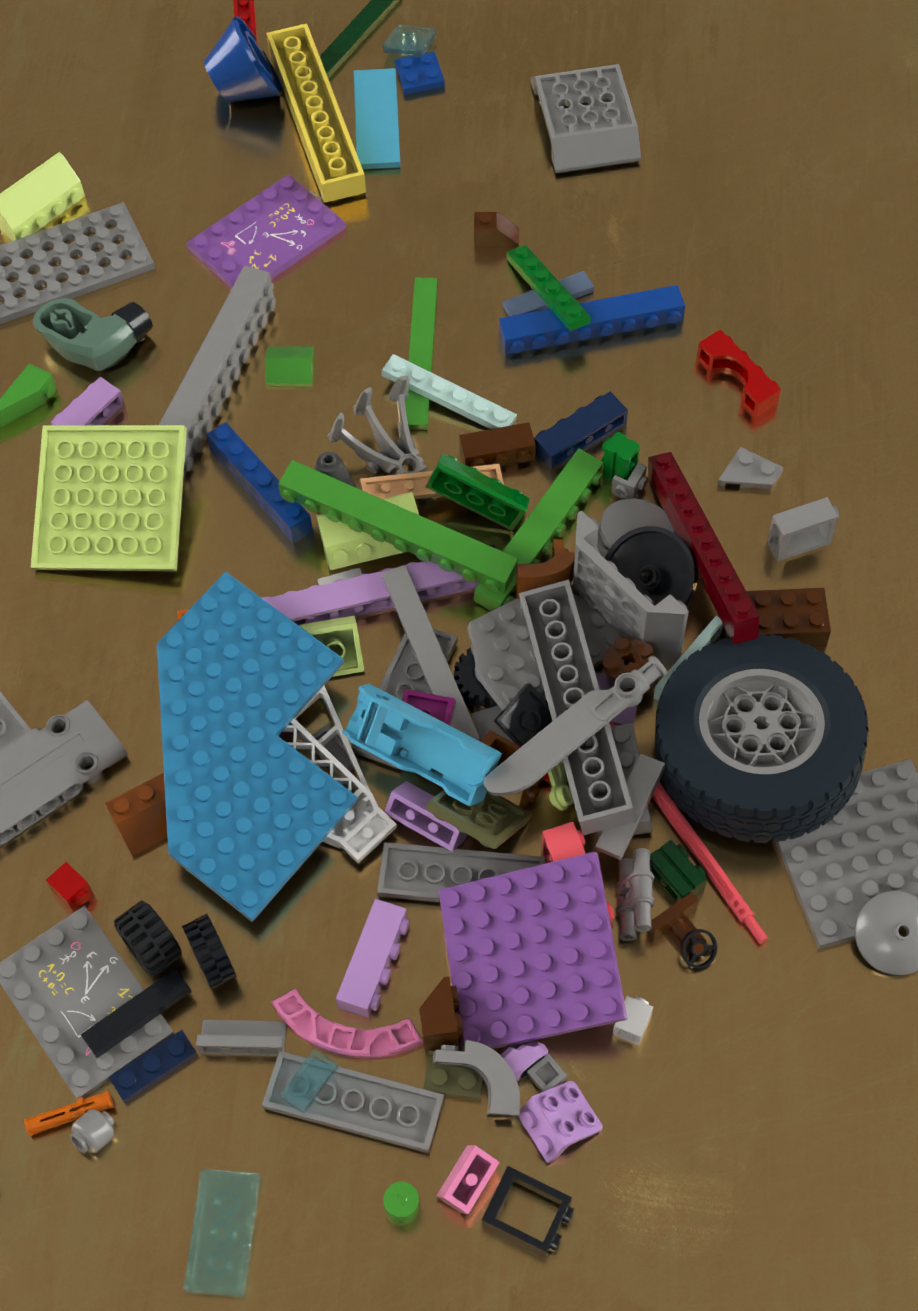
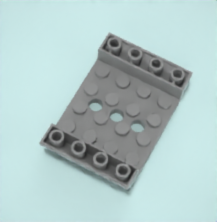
[531,64,641,173]
[573,511,689,666]

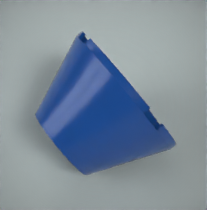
[204,16,283,103]

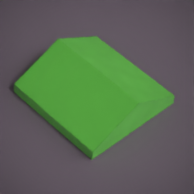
[265,346,314,386]

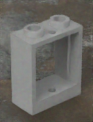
[767,497,839,562]

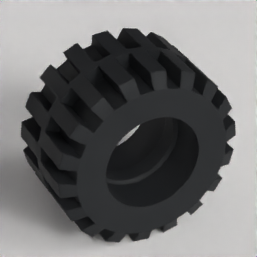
[114,900,182,976]

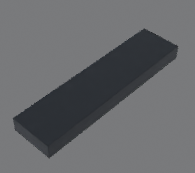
[80,968,192,1058]

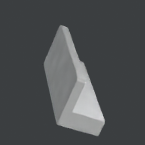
[196,1020,287,1056]

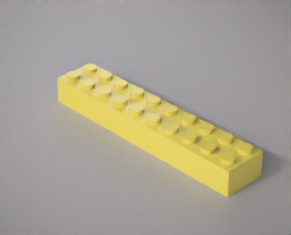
[266,23,366,203]

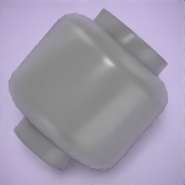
[70,1109,114,1153]

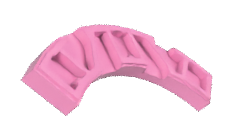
[271,988,424,1059]

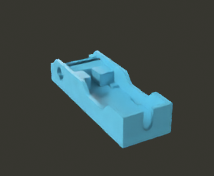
[342,684,502,806]

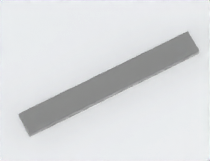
[381,565,480,741]

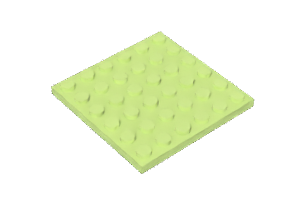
[31,425,187,571]

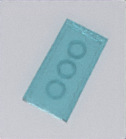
[184,1169,260,1297]

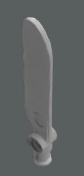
[484,656,667,796]

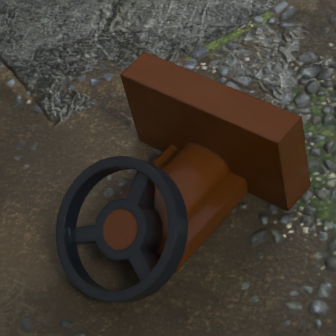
[647,892,718,968]

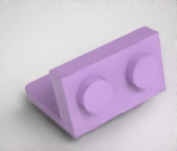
[518,1081,602,1163]

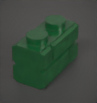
[650,840,707,903]

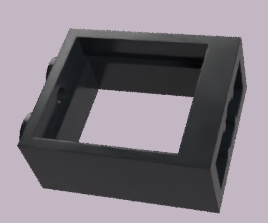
[482,1166,575,1258]

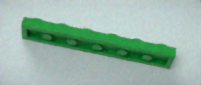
[506,245,591,331]

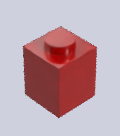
[46,862,93,911]

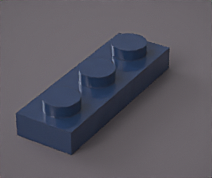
[109,1030,198,1103]

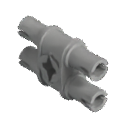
[615,848,655,941]

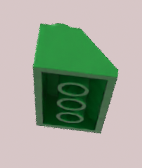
[425,453,530,531]

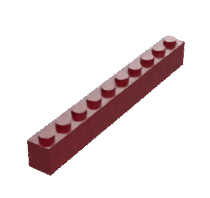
[648,452,760,644]

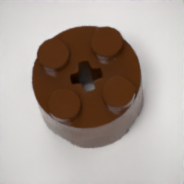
[603,637,659,695]

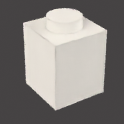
[613,996,653,1046]

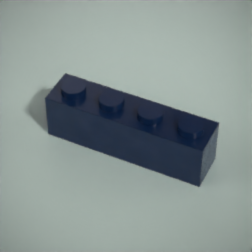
[534,391,628,470]

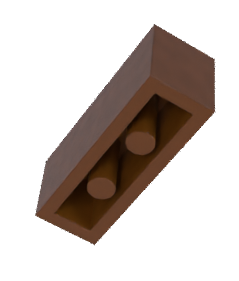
[459,422,536,467]

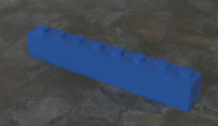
[499,285,685,354]

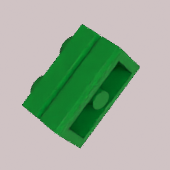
[601,432,640,481]

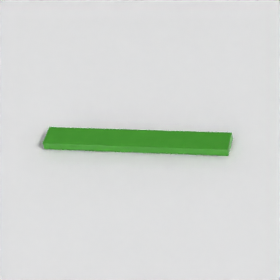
[405,277,438,430]

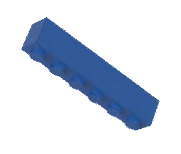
[206,422,313,544]

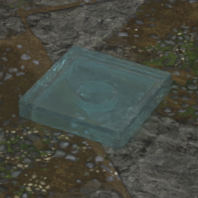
[382,25,437,57]

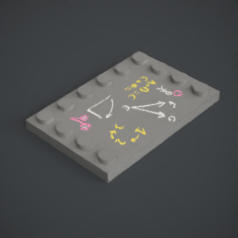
[0,906,174,1099]

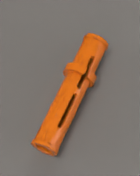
[24,1090,114,1136]

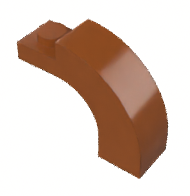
[515,539,575,599]

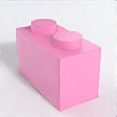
[436,1145,500,1214]

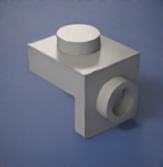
[611,463,648,499]

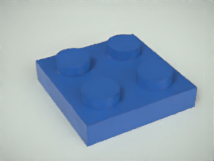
[394,52,445,95]

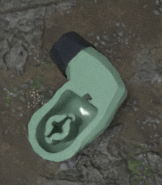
[32,298,153,371]

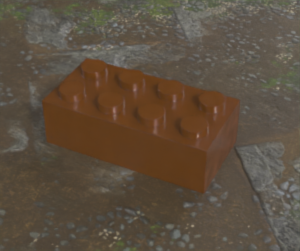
[722,588,831,647]

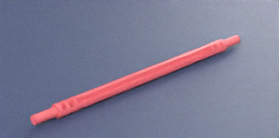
[609,721,768,944]

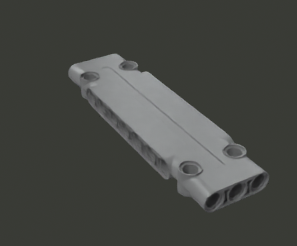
[0,700,128,847]

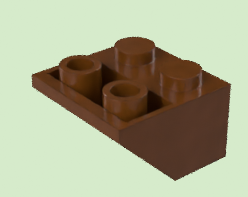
[419,977,463,1054]

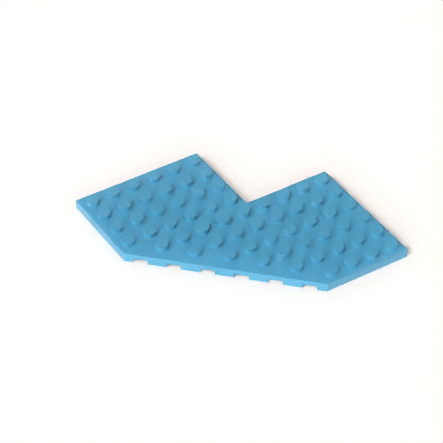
[157,571,358,922]

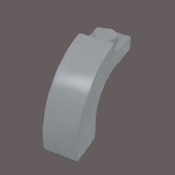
[433,1040,520,1117]

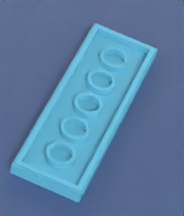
[354,68,400,169]

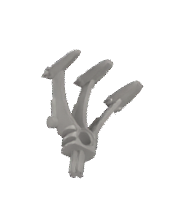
[327,376,429,501]

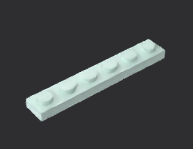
[381,354,517,429]

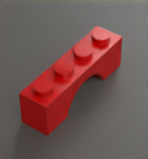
[697,329,781,417]

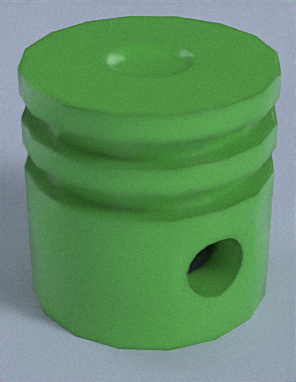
[384,1182,420,1225]

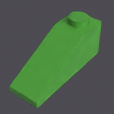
[0,364,57,428]

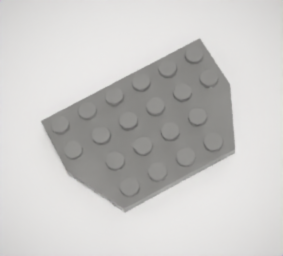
[468,594,621,711]

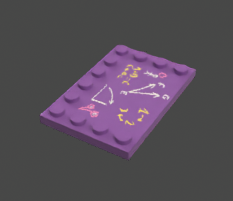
[186,174,346,289]

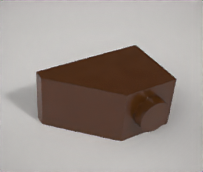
[474,212,519,247]

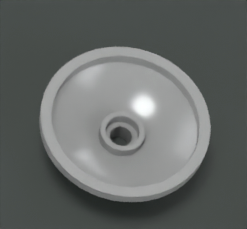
[855,891,918,975]

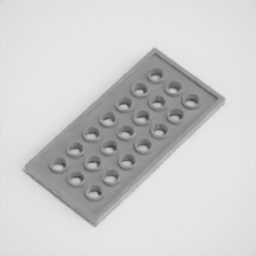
[0,202,155,325]

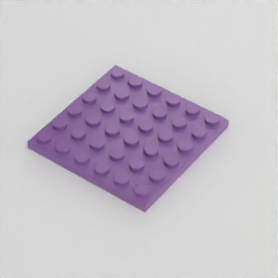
[439,852,628,1049]

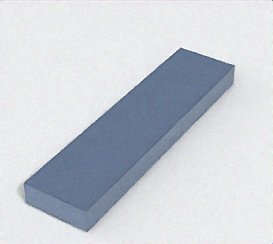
[502,271,594,317]

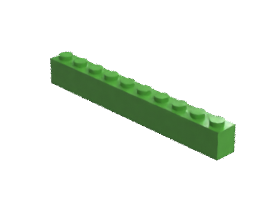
[278,460,518,594]

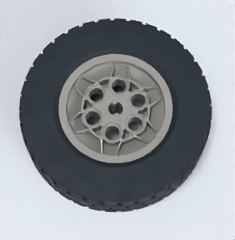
[655,634,869,843]

